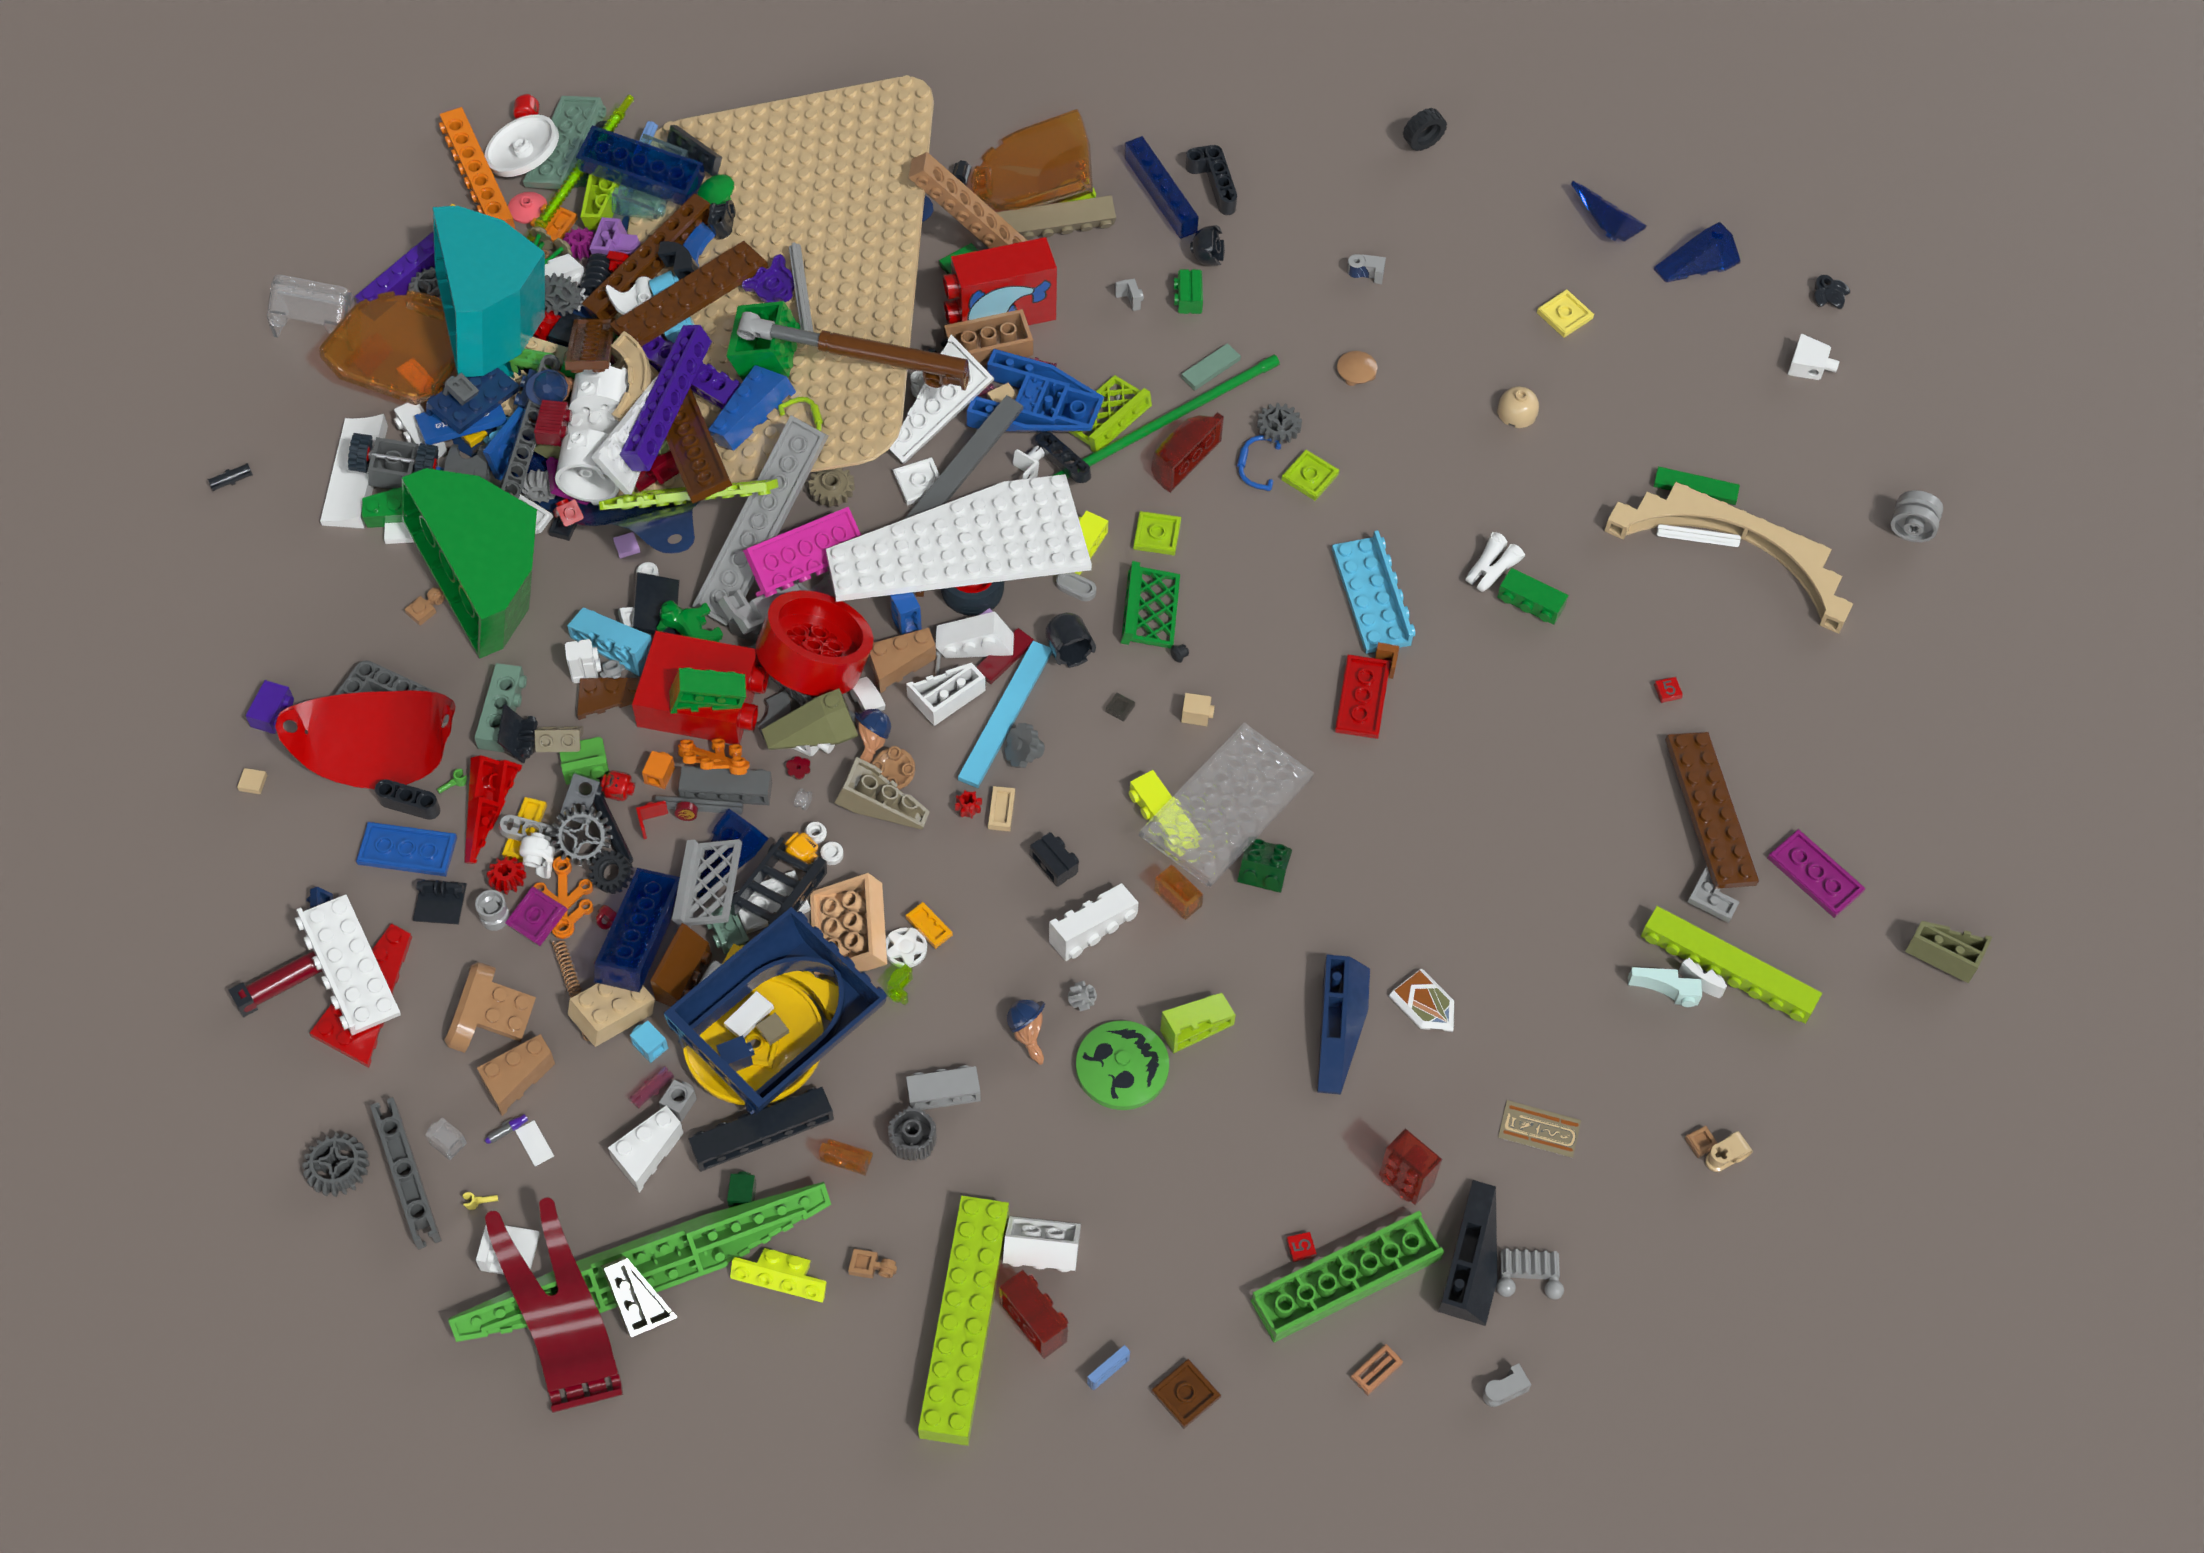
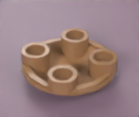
[1337,351,1378,386]
[872,746,916,790]

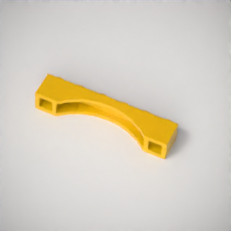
[722,943,839,1021]

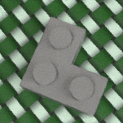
[1688,866,1739,923]

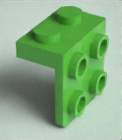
[559,737,609,785]

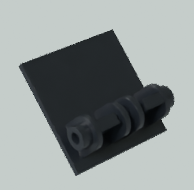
[497,704,538,763]
[413,879,467,925]

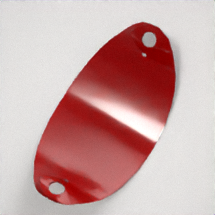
[275,690,456,789]

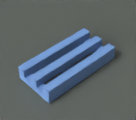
[1087,1345,1130,1390]

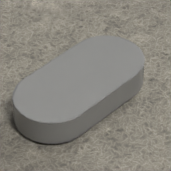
[1056,573,1096,601]

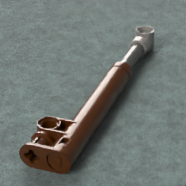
[737,312,970,391]

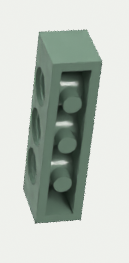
[475,663,527,752]

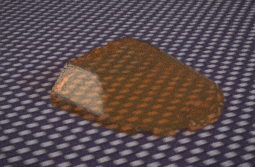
[971,109,1093,210]
[319,291,455,405]

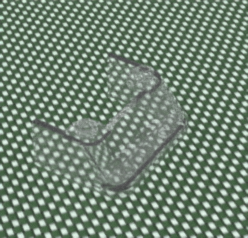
[267,275,362,352]

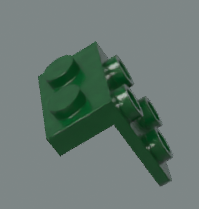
[1237,839,1292,893]

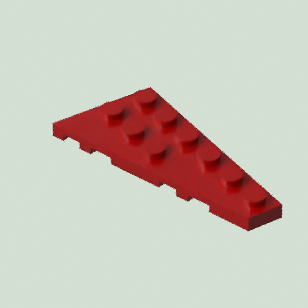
[310,924,412,1068]

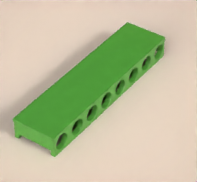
[1250,1210,1444,1343]

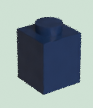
[716,1035,755,1072]

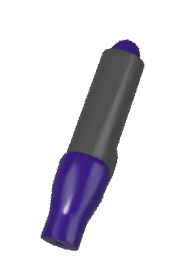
[485,1114,528,1143]

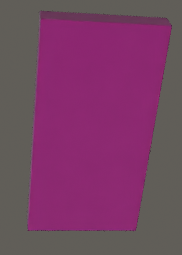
[1767,829,1866,918]

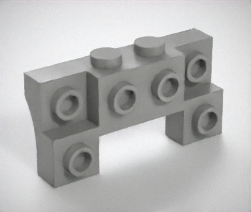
[718,580,811,634]

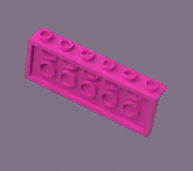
[743,507,861,598]

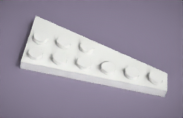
[889,335,994,464]

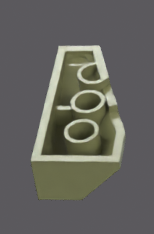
[762,689,859,750]

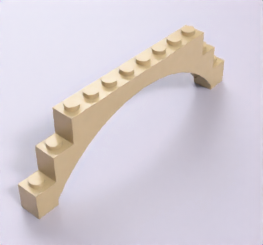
[1605,482,1853,634]

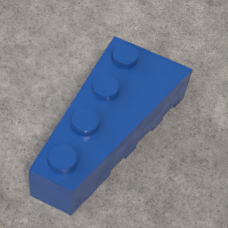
[709,365,796,451]

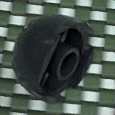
[1190,225,1225,266]

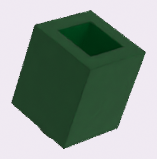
[727,1171,757,1208]

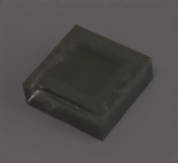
[1105,693,1135,722]

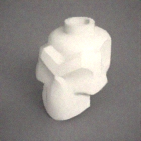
[519,833,555,879]

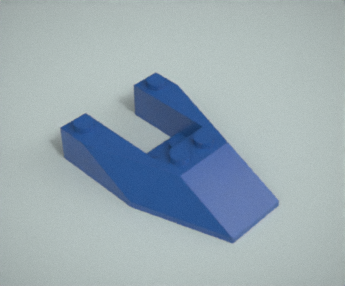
[967,349,1104,432]

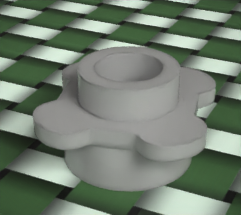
[600,660,625,679]

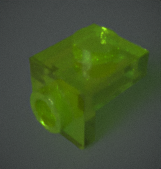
[887,964,913,1005]

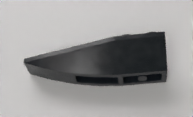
[1438,1180,1497,1326]

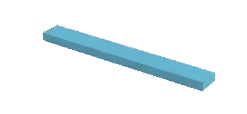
[958,641,1052,788]

